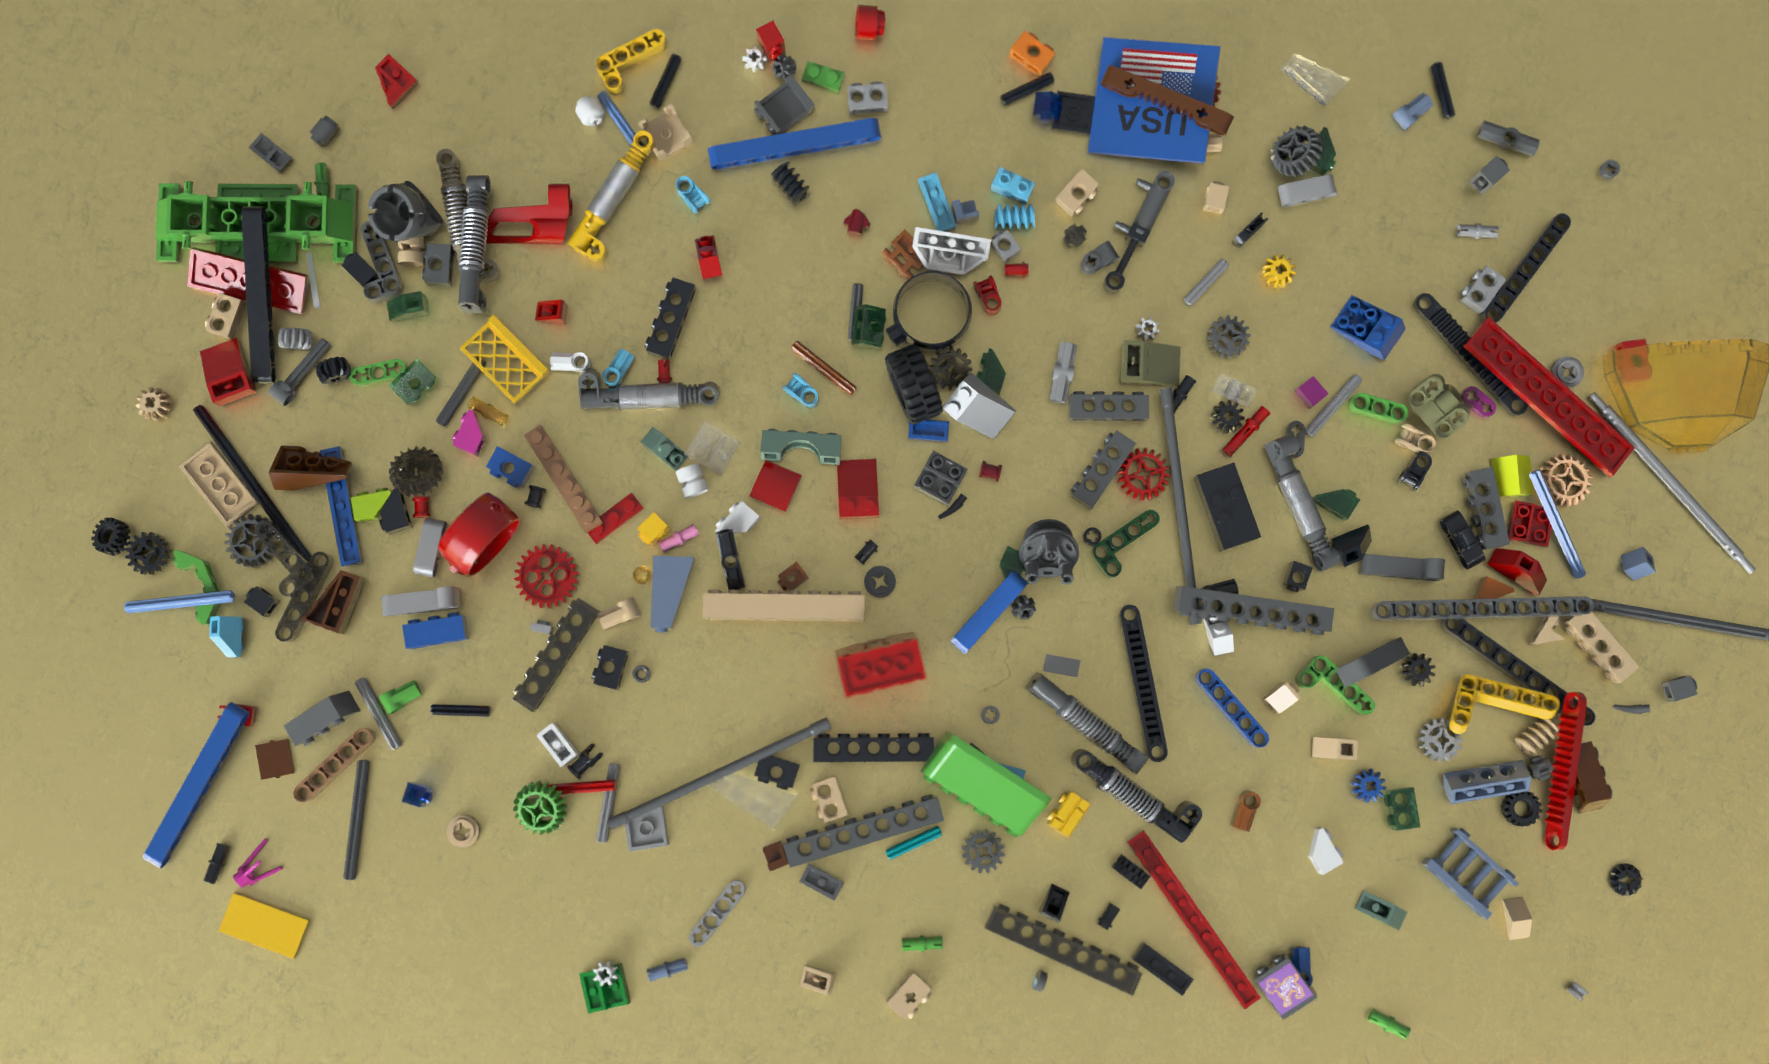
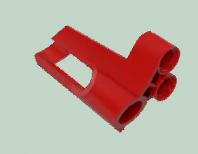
[484,184,573,244]

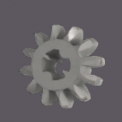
[278,327,313,350]

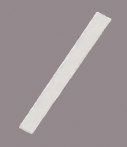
[306,253,320,309]

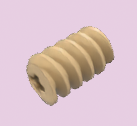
[1515,718,1560,757]

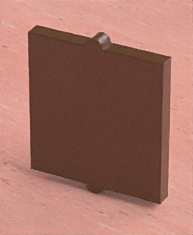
[255,739,295,780]

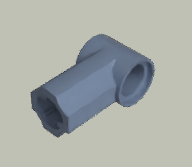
[1392,93,1433,131]

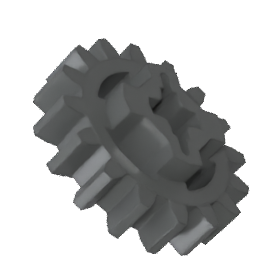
[1207,315,1251,359]
[962,829,1005,873]

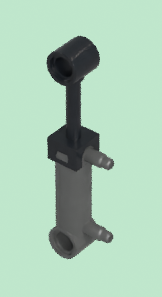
[1103,171,1175,294]

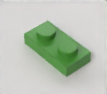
[802,61,845,93]

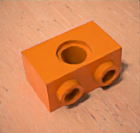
[1009,31,1056,77]

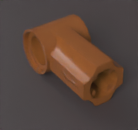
[1232,790,1261,832]

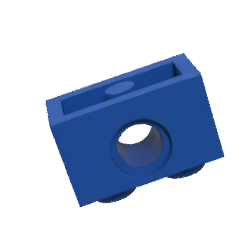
[486,446,535,488]

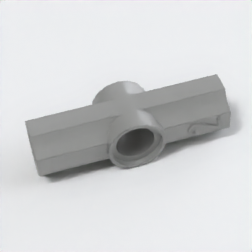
[1049,342,1078,403]

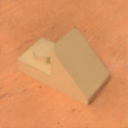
[1528,617,1564,645]

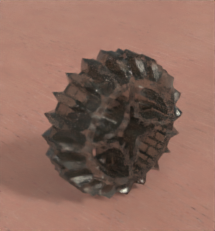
[389,446,444,498]

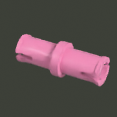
[658,524,699,553]

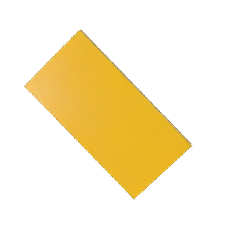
[219,892,310,959]

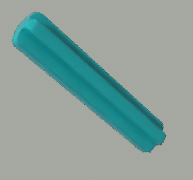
[886,826,942,860]

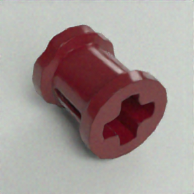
[979,461,1002,482]

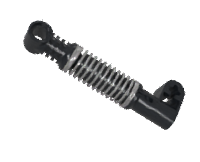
[1071,749,1202,843]

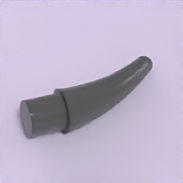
[1614,704,1650,714]

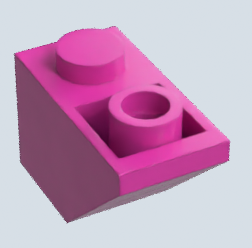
[452,409,486,457]

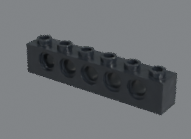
[813,733,934,762]

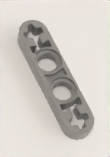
[689,880,746,947]

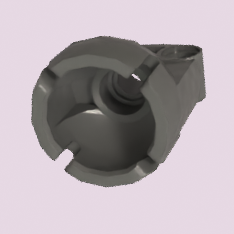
[368,181,443,242]

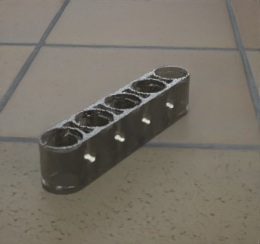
[275,551,334,642]

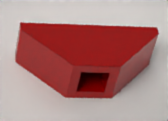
[1487,548,1547,596]

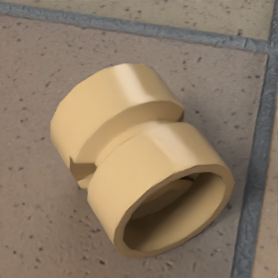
[397,236,424,267]

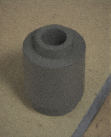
[309,115,338,145]

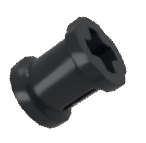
[524,485,546,509]

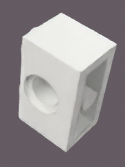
[536,723,580,767]

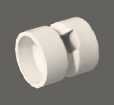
[676,464,709,499]

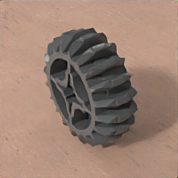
[1270,125,1323,177]
[224,514,280,568]

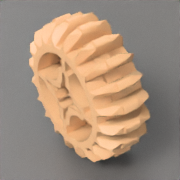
[1540,454,1593,507]

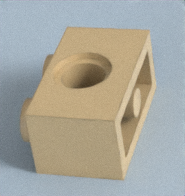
[1054,169,1099,217]

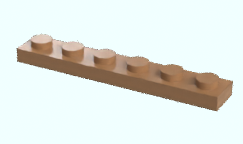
[524,424,603,534]

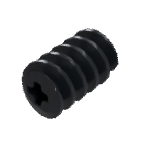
[771,161,810,206]

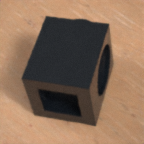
[1283,561,1313,593]
[244,586,281,617]

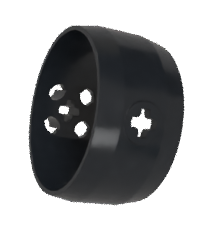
[886,271,972,353]

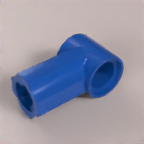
[1291,947,1313,986]

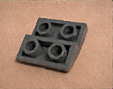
[913,450,968,506]

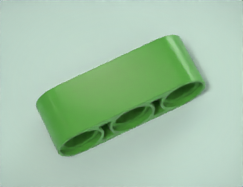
[1348,393,1408,424]

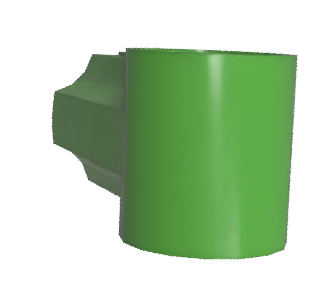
[379,680,422,715]

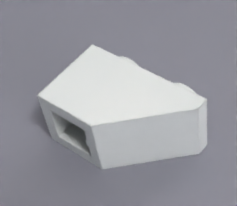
[715,501,760,534]
[1203,609,1234,656]
[1309,827,1344,875]

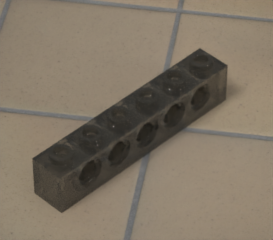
[513,598,601,712]

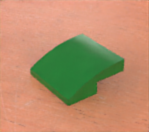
[579,963,631,1014]

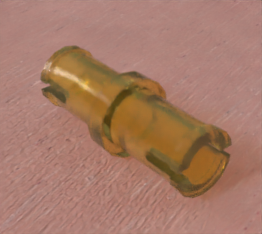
[468,396,508,426]

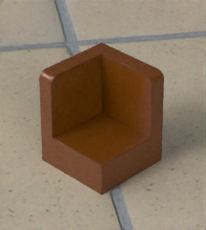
[763,840,789,871]

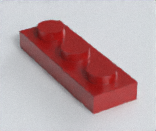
[588,492,644,544]

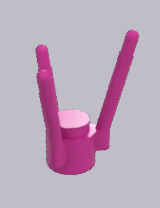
[233,838,283,888]

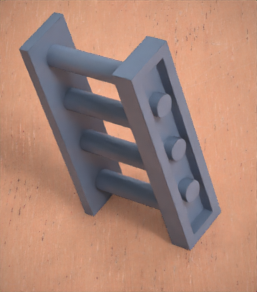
[1421,828,1519,920]

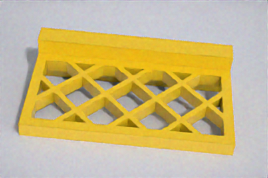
[459,315,550,405]

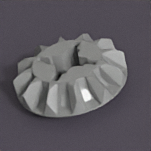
[1552,356,1584,387]

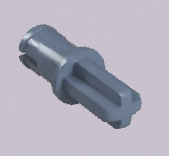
[647,959,688,982]

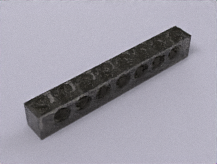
[984,903,1143,996]

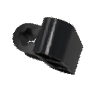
[1439,510,1486,570]

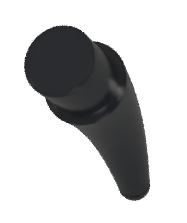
[938,493,967,519]

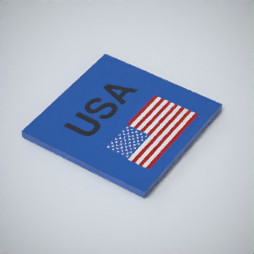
[1088,37,1221,164]

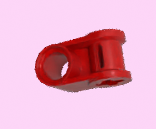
[973,275,1002,316]

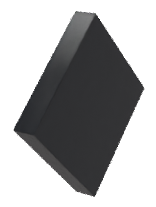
[1051,91,1095,136]

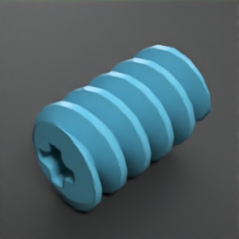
[994,204,1035,229]

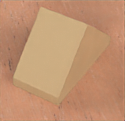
[1502,897,1533,940]
[800,965,835,996]

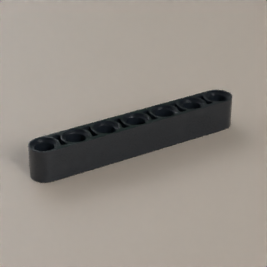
[1479,213,1571,323]

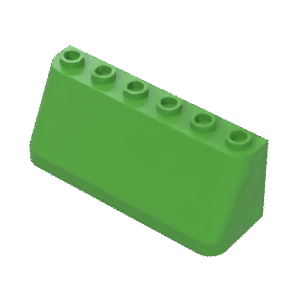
[921,731,1052,837]

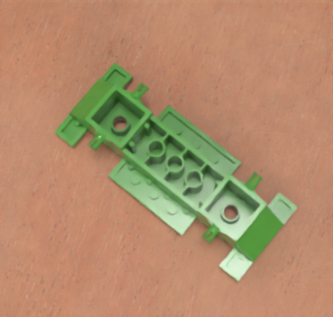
[155,181,357,263]

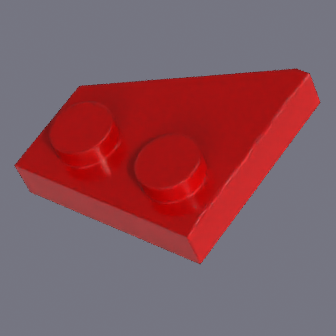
[375,53,418,108]

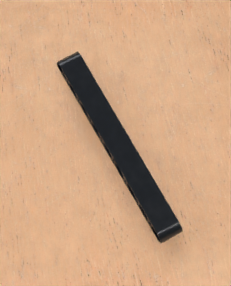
[241,206,276,384]
[1440,619,1595,726]

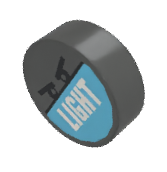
[1032,970,1048,992]

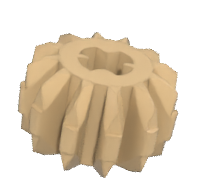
[135,387,172,421]

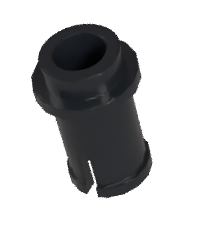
[854,539,879,565]
[1097,903,1120,930]

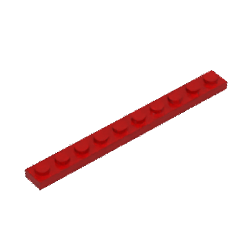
[1127,830,1261,1009]

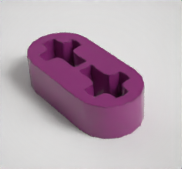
[1461,386,1496,418]

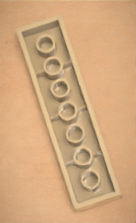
[703,590,865,621]

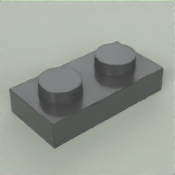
[799,864,844,901]

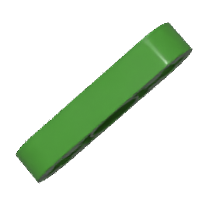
[349,359,408,386]

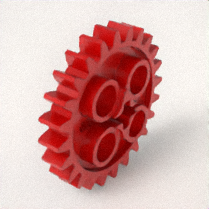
[514,544,580,609]

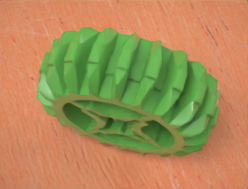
[513,780,568,835]

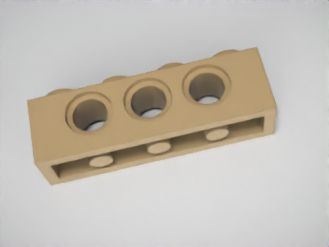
[1563,606,1639,683]

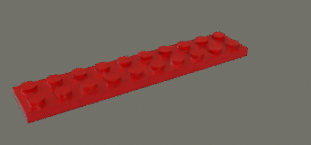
[1463,317,1635,478]

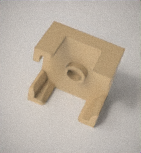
[638,104,693,162]

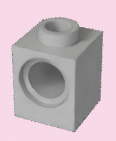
[990,230,1021,264]

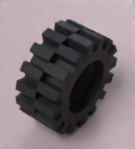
[91,517,131,556]
[1501,791,1542,827]
[1112,854,1151,889]

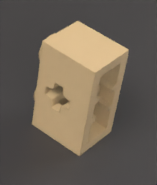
[886,971,932,1020]

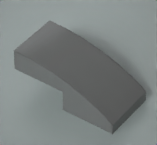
[249,133,292,173]

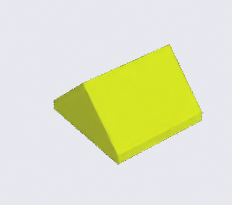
[1490,455,1534,497]

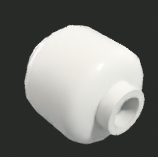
[575,96,604,126]

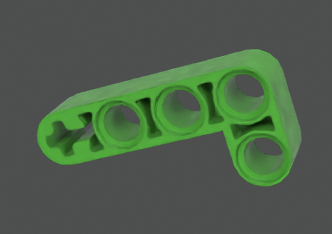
[1295,655,1375,715]

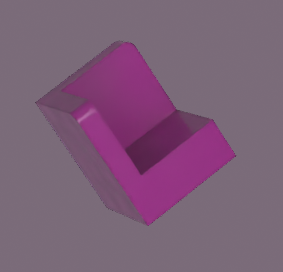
[1295,376,1328,409]

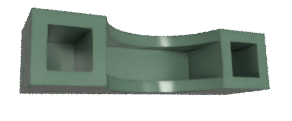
[760,429,841,465]

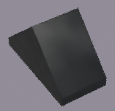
[1038,884,1070,923]

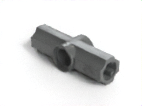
[1478,120,1540,157]

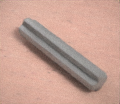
[1184,259,1229,306]

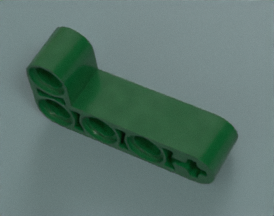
[1091,510,1160,578]

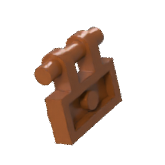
[881,229,924,279]

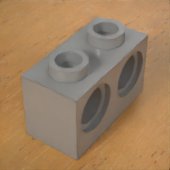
[847,81,888,115]
[1460,266,1506,314]

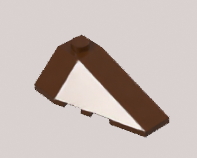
[268,446,352,491]

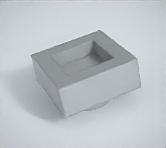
[530,620,554,635]

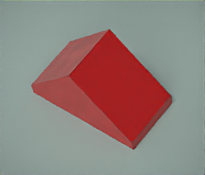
[535,299,568,325]

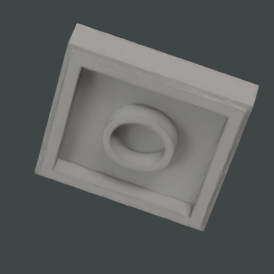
[625,806,669,852]

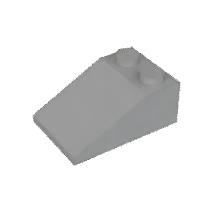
[943,373,1016,439]

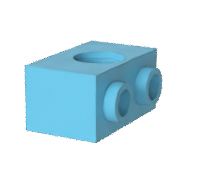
[990,167,1035,206]

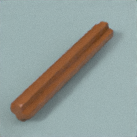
[791,341,857,395]

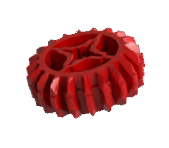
[1117,447,1171,501]

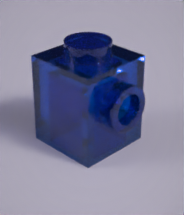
[1033,91,1063,123]
[401,782,433,808]

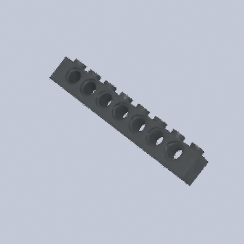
[1173,586,1334,635]
[783,794,945,868]

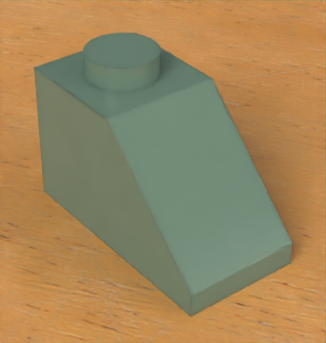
[1355,891,1408,930]

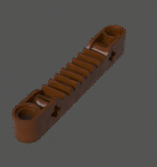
[1100,65,1234,136]

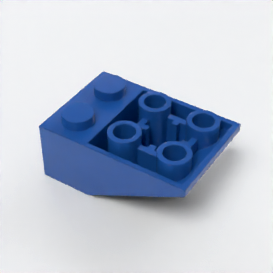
[1330,295,1406,360]

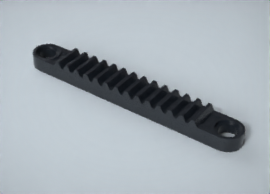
[1413,293,1528,416]
[1119,605,1168,762]

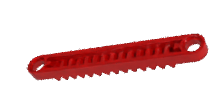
[1545,692,1587,850]

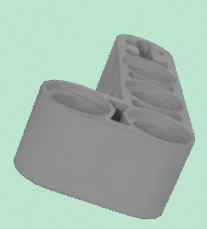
[381,586,461,616]

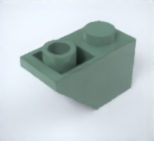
[641,427,688,471]

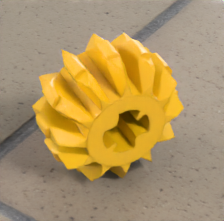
[1262,254,1296,287]

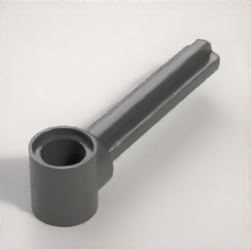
[268,338,330,406]

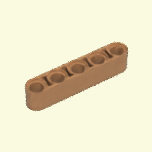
[293,728,376,802]

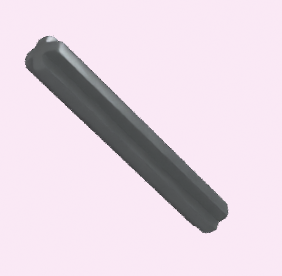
[436,357,486,427]

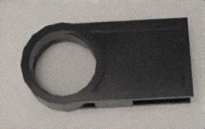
[1232,212,1268,248]

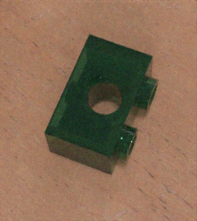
[851,304,886,349]
[389,358,436,405]

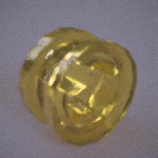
[633,566,651,585]

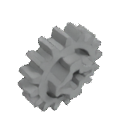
[1418,718,1464,762]

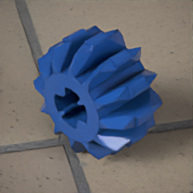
[1351,769,1387,803]

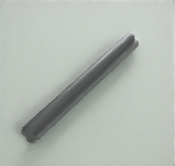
[343,760,369,880]

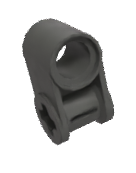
[1081,241,1120,275]

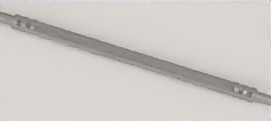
[1589,392,1756,574]

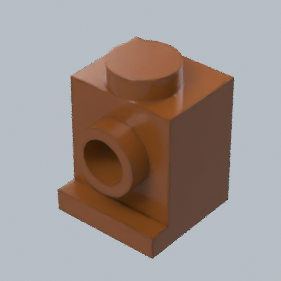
[777,561,809,591]

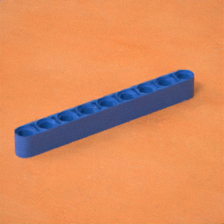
[708,118,881,169]
[143,702,250,868]

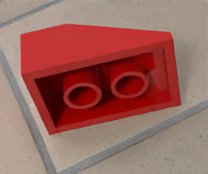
[837,459,879,520]

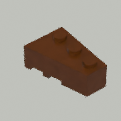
[301,570,365,634]
[1574,741,1612,814]

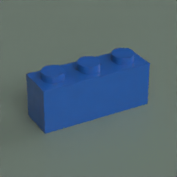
[402,612,469,649]

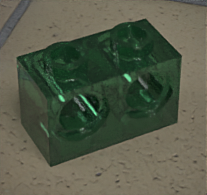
[1384,787,1420,831]

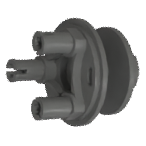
[1019,519,1079,585]

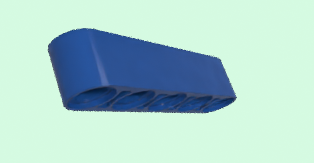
[950,570,1028,654]
[1195,669,1269,748]

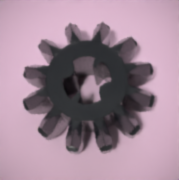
[316,356,351,385]
[1210,400,1245,434]
[1401,653,1436,687]

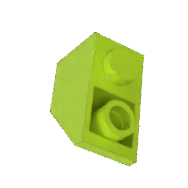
[351,488,392,523]

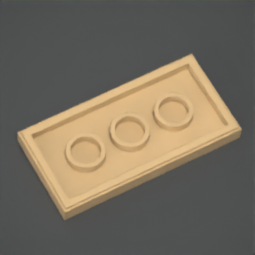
[179,442,259,527]

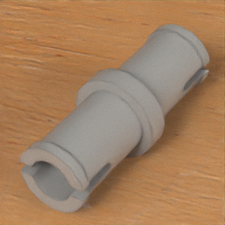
[1456,223,1499,239]

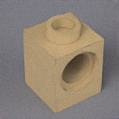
[1203,181,1229,214]

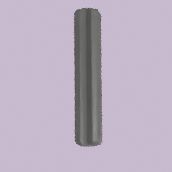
[848,283,863,341]

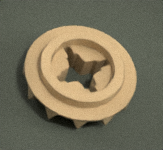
[446,815,479,848]

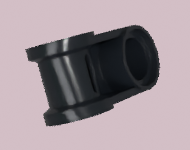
[1398,453,1432,492]

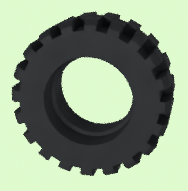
[885,344,943,424]

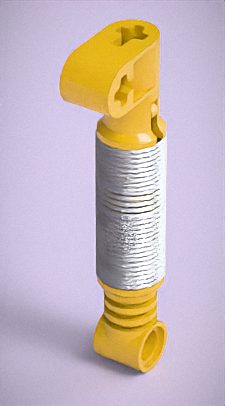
[567,130,655,262]

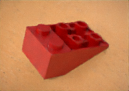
[200,338,257,406]

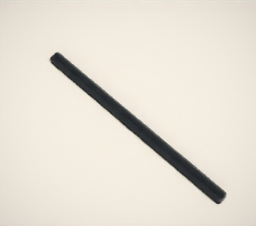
[193,405,314,567]

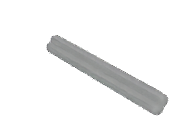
[1305,374,1362,437]
[355,678,401,750]
[596,763,620,843]

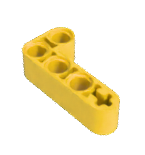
[596,29,667,95]

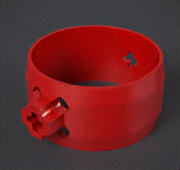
[438,493,521,577]

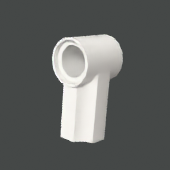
[550,352,592,373]

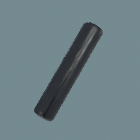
[650,54,681,109]
[1431,62,1455,119]
[1000,72,1055,106]
[430,704,491,717]

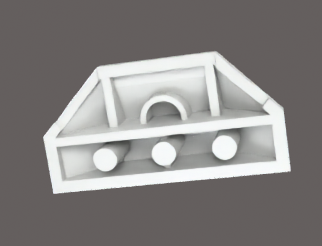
[912,227,991,275]

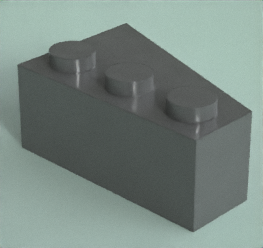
[284,691,361,747]

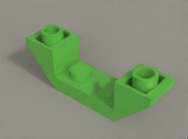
[173,550,221,626]

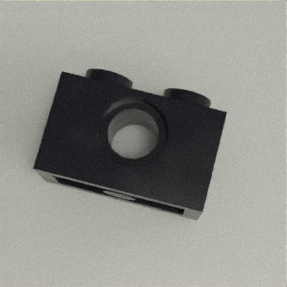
[592,645,629,690]
[754,755,800,790]

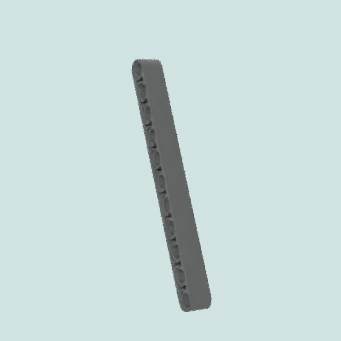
[1371,596,1594,621]

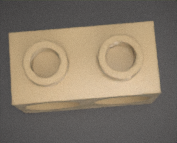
[205,293,246,340]
[810,776,848,823]

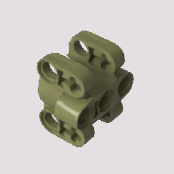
[1408,374,1471,438]

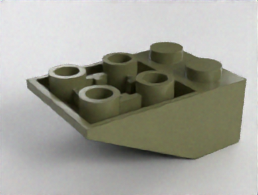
[1120,340,1180,386]

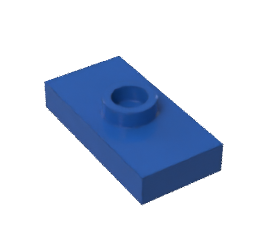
[908,420,949,442]

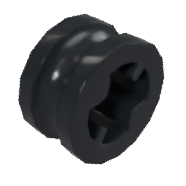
[1083,527,1101,546]

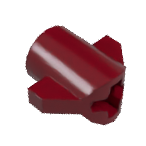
[843,209,871,236]

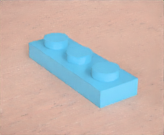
[918,172,957,232]

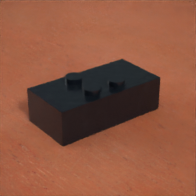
[1193,462,1261,552]

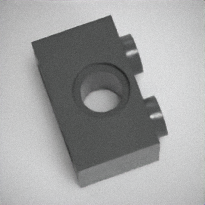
[1469,156,1510,195]
[422,243,454,287]

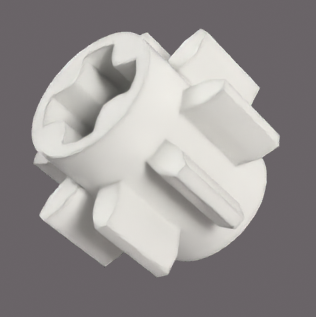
[743,46,767,72]
[1135,317,1160,341]
[593,961,619,986]

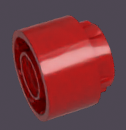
[855,5,885,40]

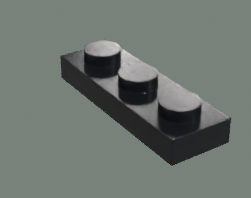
[1132,943,1194,996]

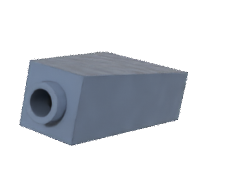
[651,556,695,632]

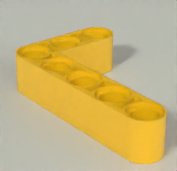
[1449,674,1560,734]

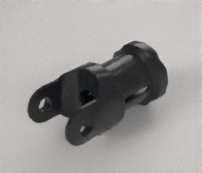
[567,744,603,780]

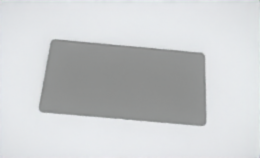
[1043,654,1080,677]

